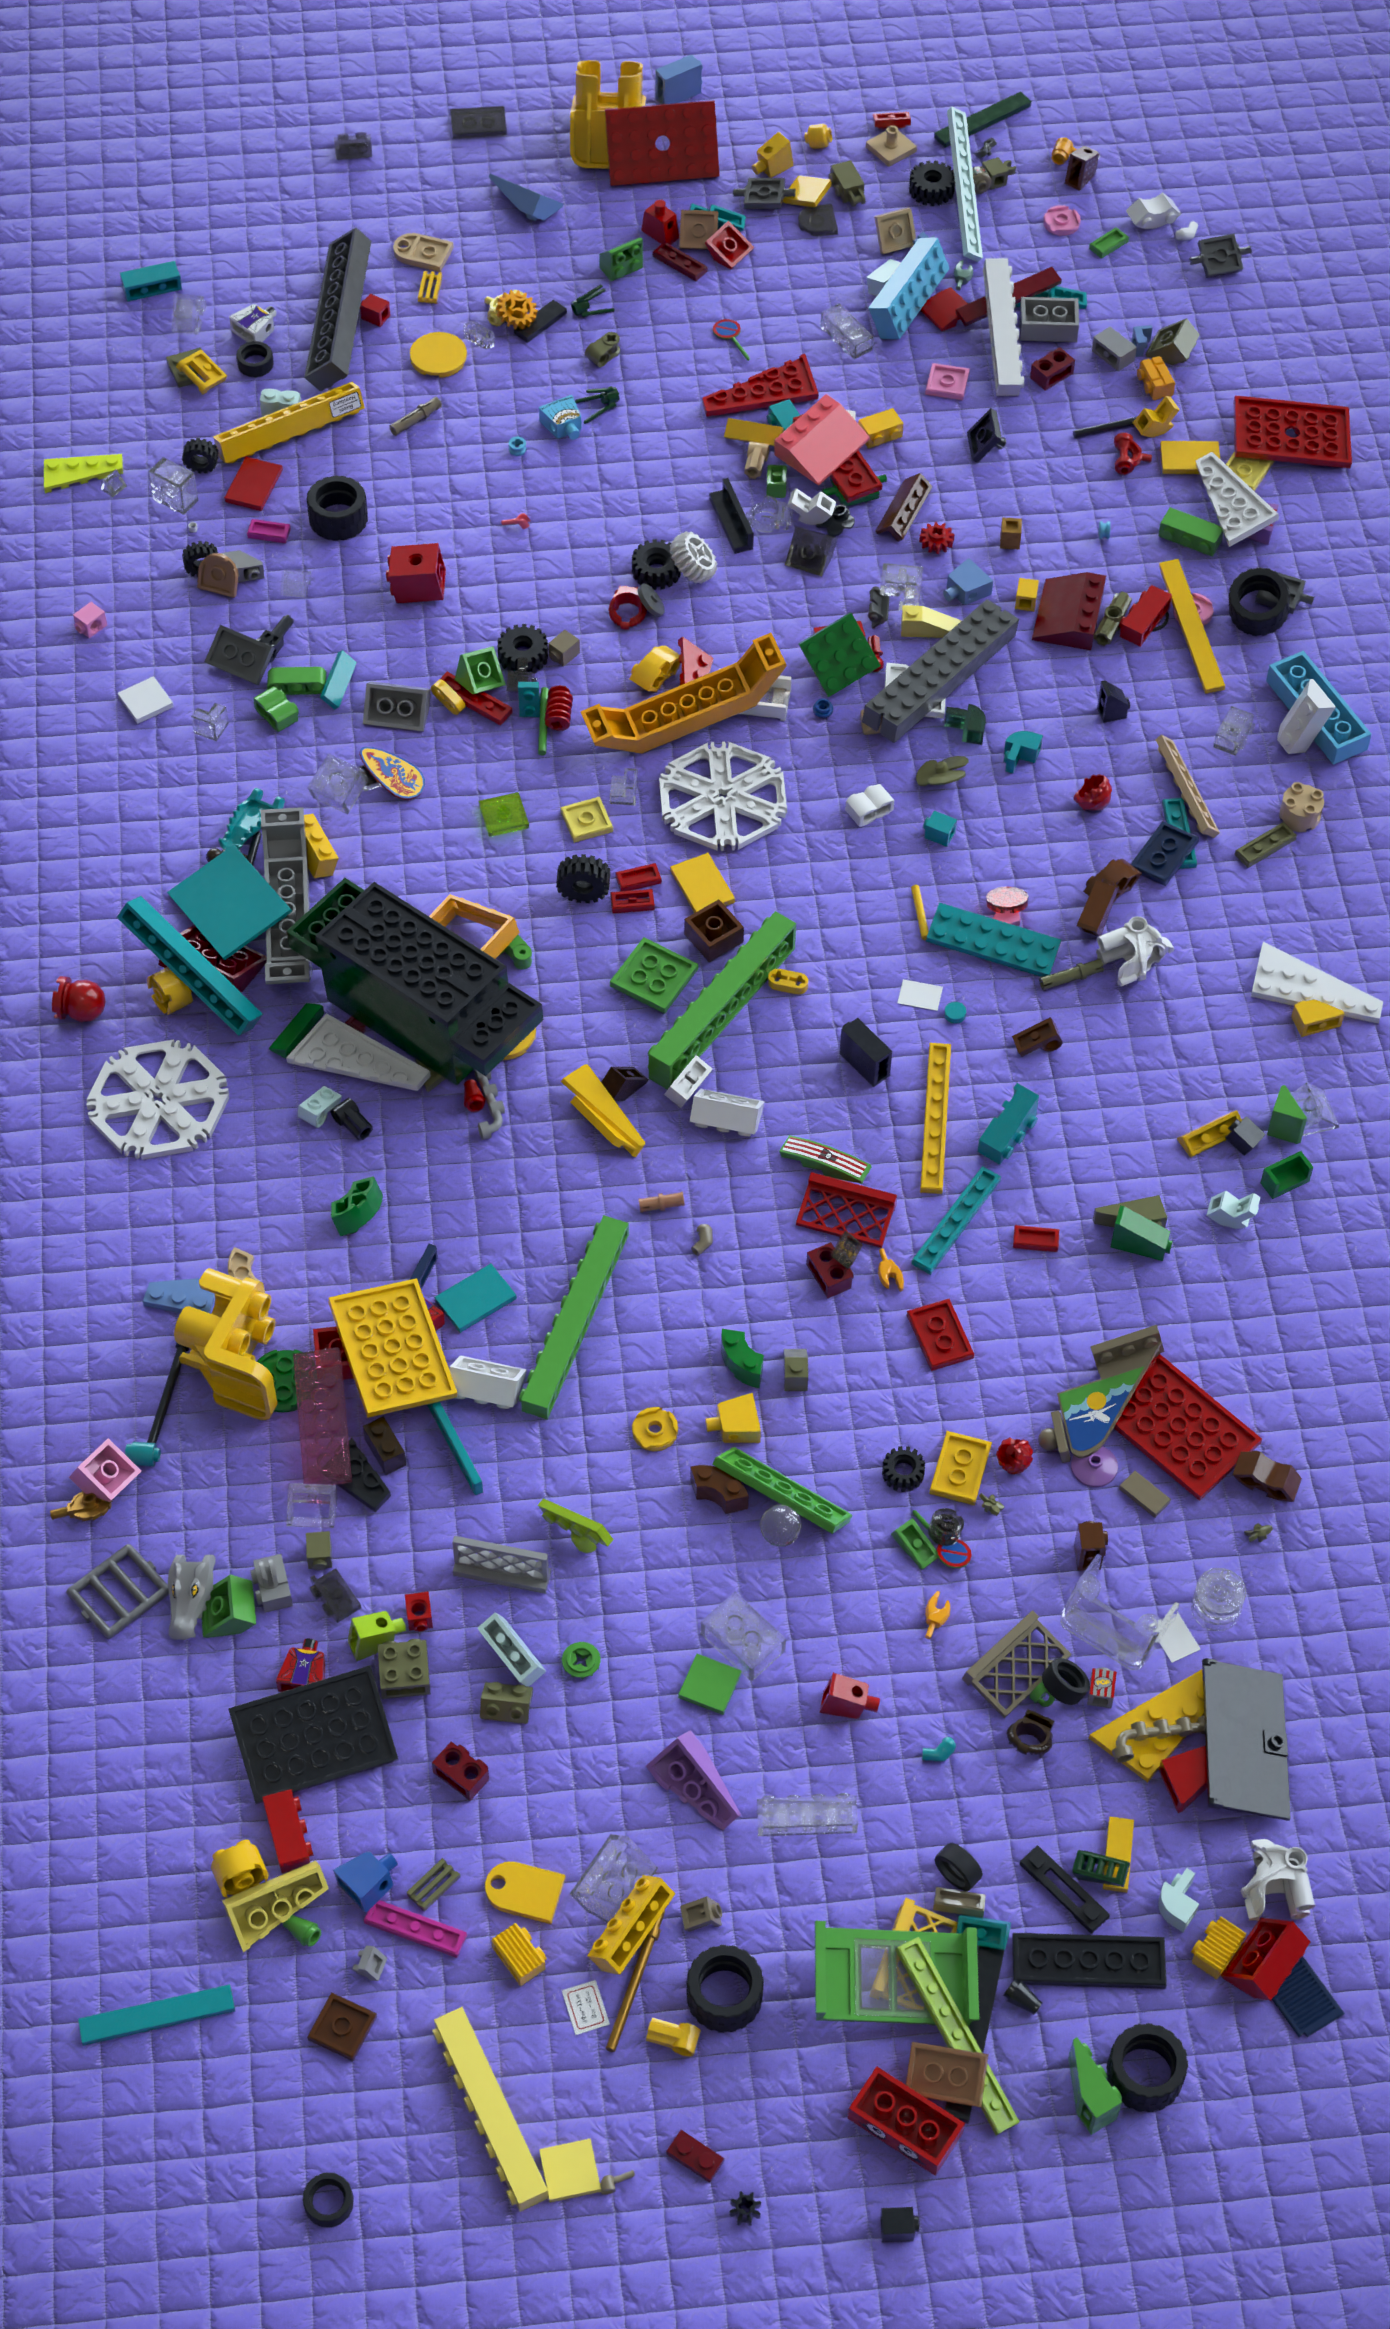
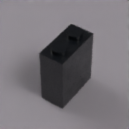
[839,1018,892,1087]

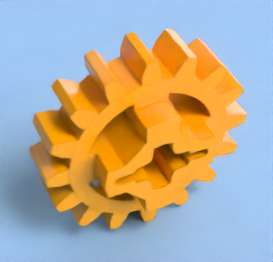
[496,290,538,330]

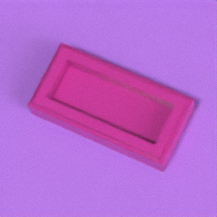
[247,519,291,543]

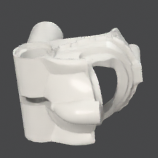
[1096,916,1174,987]
[1240,1839,1315,1921]

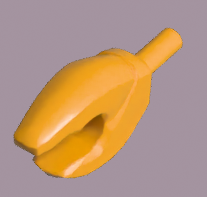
[878,1248,904,1292]
[925,1591,951,1639]

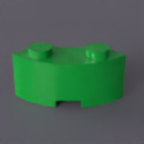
[331,1176,383,1236]
[721,1328,764,1388]

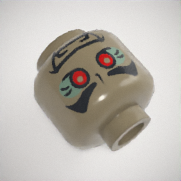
[972,166,991,194]

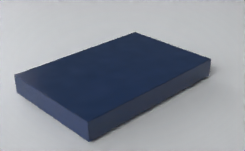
[1131,821,1199,886]

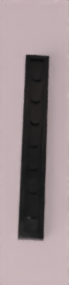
[945,1946,1005,2124]

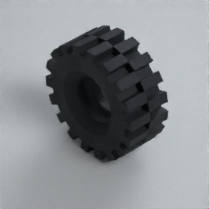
[909,160,955,206]
[632,539,681,590]
[497,624,548,676]
[556,854,611,903]

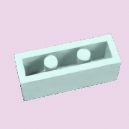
[477,1612,547,1687]

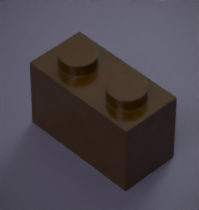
[363,1416,406,1475]

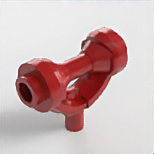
[1114,433,1152,475]

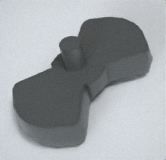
[974,138,997,158]

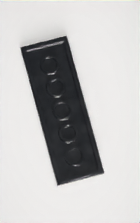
[1012,1933,1167,1989]

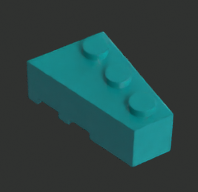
[977,1083,1039,1165]

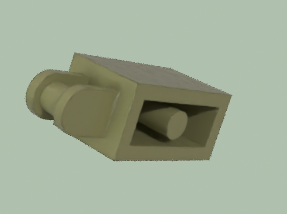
[828,160,866,207]

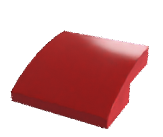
[920,287,968,331]

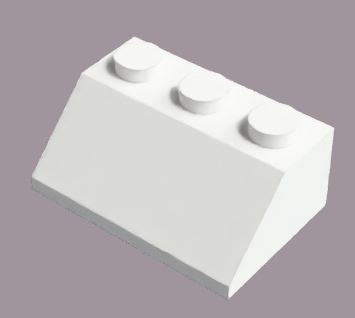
[1277,679,1336,754]
[690,1089,765,1136]
[449,1356,527,1409]

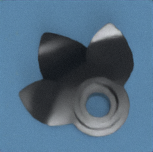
[816,505,855,537]

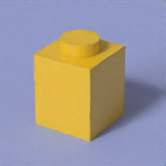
[1015,578,1039,612]

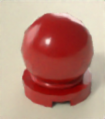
[52,976,106,1022]

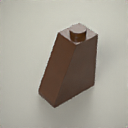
[1077,879,1118,937]

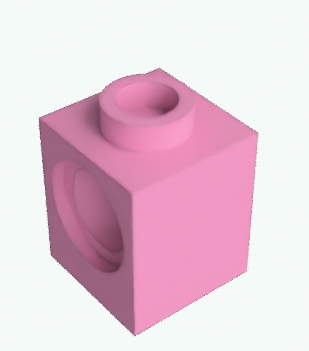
[73,602,107,639]

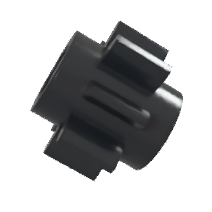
[729,2191,761,2226]

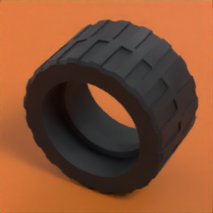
[307,475,368,541]
[1229,567,1290,636]
[686,1945,764,2033]
[1106,2023,1188,2112]

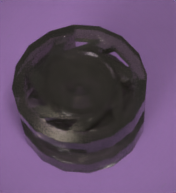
[928,1508,964,1546]

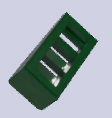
[1072,1850,1130,1887]

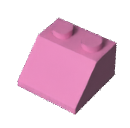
[69,1438,141,1502]

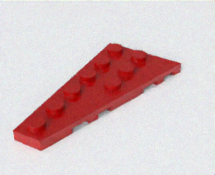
[702,353,819,417]

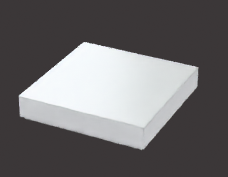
[118,676,174,724]

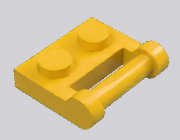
[176,350,227,394]

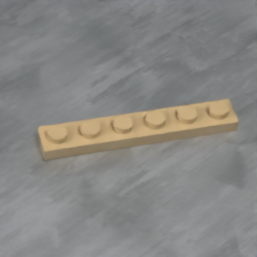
[1155,735,1220,838]

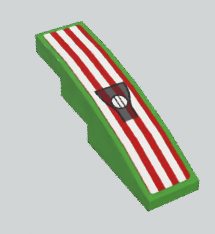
[779,1135,872,1184]

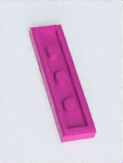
[364,1900,467,1958]

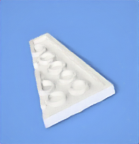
[1196,452,1279,547]

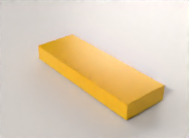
[724,418,784,446]
[1102,1816,1134,1893]

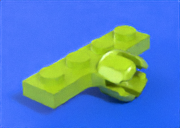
[538,1498,614,1553]

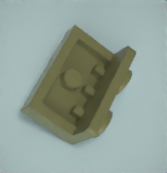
[480,1682,533,1724]

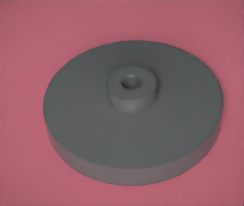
[637,584,665,617]

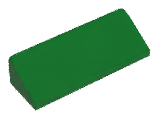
[269,1003,324,1059]

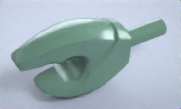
[954,260,973,290]

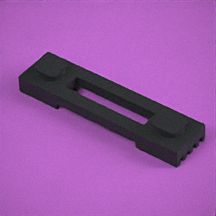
[1019,1845,1110,1934]

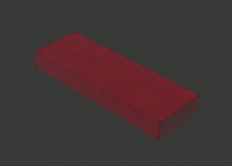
[653,242,708,281]

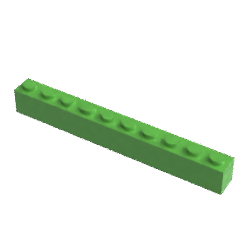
[519,1215,629,1420]

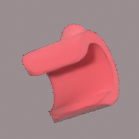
[501,513,531,529]

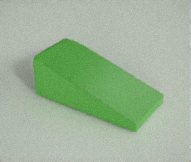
[766,465,787,498]
[891,1518,938,1570]

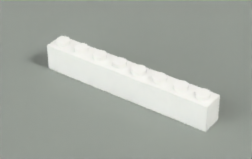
[983,258,1024,396]

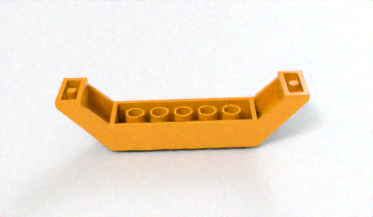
[580,633,787,754]

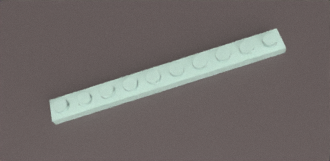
[947,107,983,262]

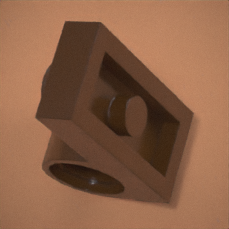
[1012,1017,1063,1057]

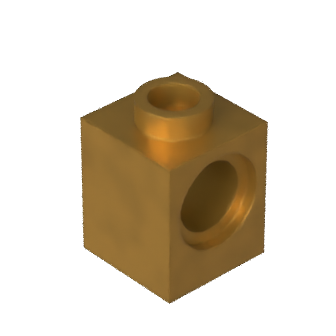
[1000,517,1022,550]

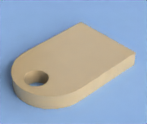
[393,233,454,272]

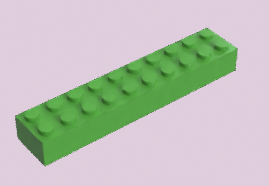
[648,911,796,1090]

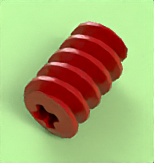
[545,685,573,731]

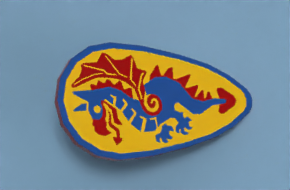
[359,747,425,800]

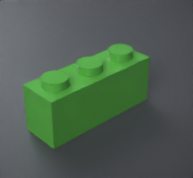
[1158,507,1223,557]

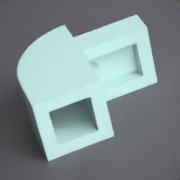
[1206,1191,1260,1229]
[1158,1868,1199,1932]

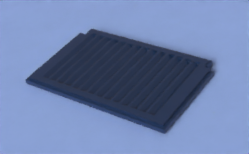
[1272,1956,1345,2037]

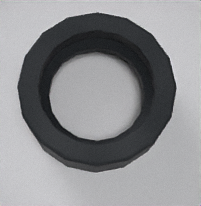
[236,341,274,377]
[1042,1658,1090,1705]
[934,1843,983,1891]
[303,2173,354,2227]

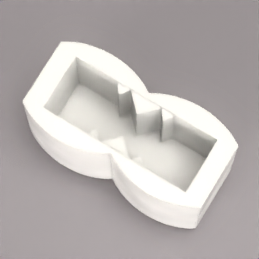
[845,784,895,827]

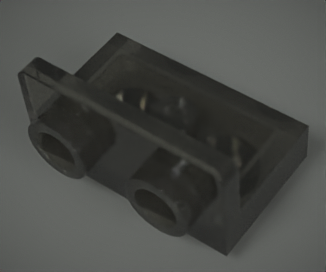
[334,132,372,160]
[309,1568,361,1623]

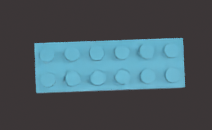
[868,238,949,339]
[1266,651,1372,765]

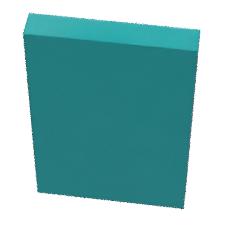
[434,1264,517,1333]

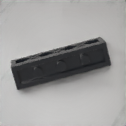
[709,478,754,554]

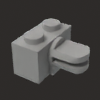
[250,1554,293,1613]

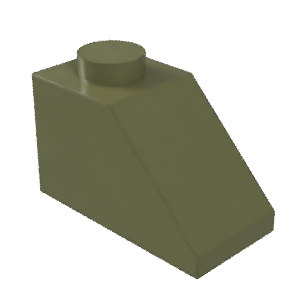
[784,1349,808,1391]

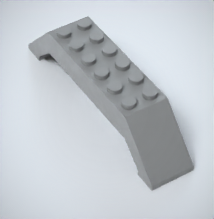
[261,807,312,984]

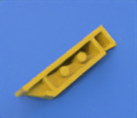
[561,1064,645,1157]

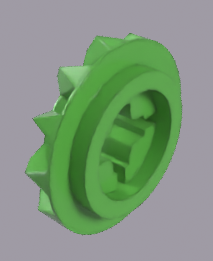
[562,1642,601,1680]

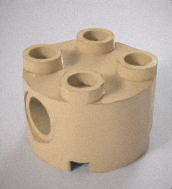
[1279,782,1324,832]

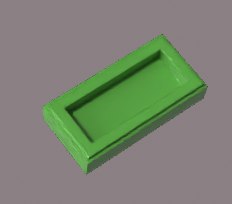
[1089,227,1129,259]

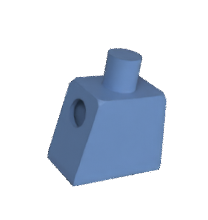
[943,558,993,605]

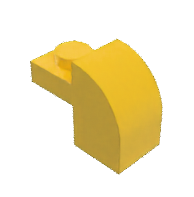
[1133,396,1180,437]

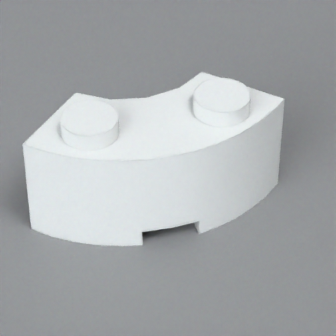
[1126,192,1181,229]

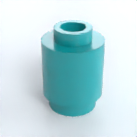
[125,1442,161,1467]

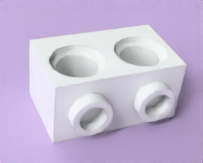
[664,1055,712,1108]

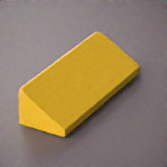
[1177,1110,1242,1157]

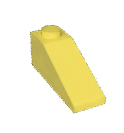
[901,605,961,638]

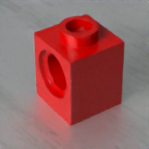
[405,1591,433,1632]

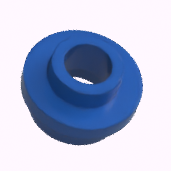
[813,698,833,718]

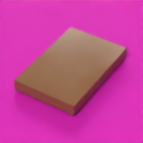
[906,2042,989,2107]

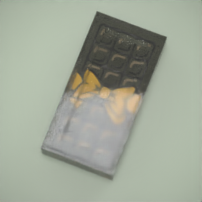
[831,1231,863,1269]

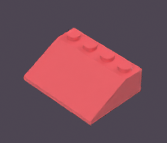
[774,394,870,486]

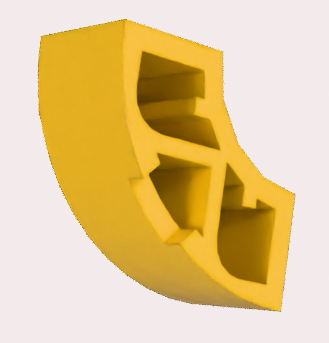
[629,645,681,692]

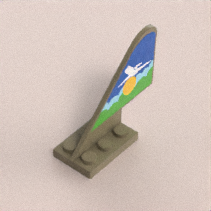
[1057,1325,1164,1458]

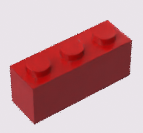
[1119,585,1172,647]
[262,1789,314,1874]

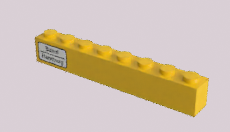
[213,382,365,463]

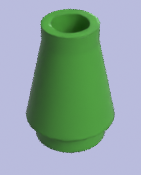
[283,1915,321,1947]

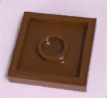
[307,1992,377,2061]

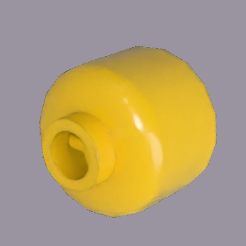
[804,123,832,149]

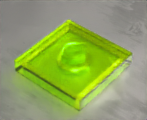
[478,792,529,837]

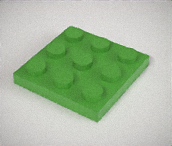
[610,937,699,1014]

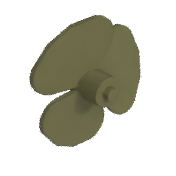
[916,756,969,786]

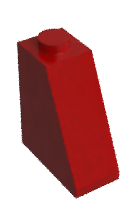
[1159,1745,1207,1813]

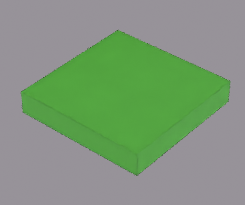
[678,1654,742,1715]

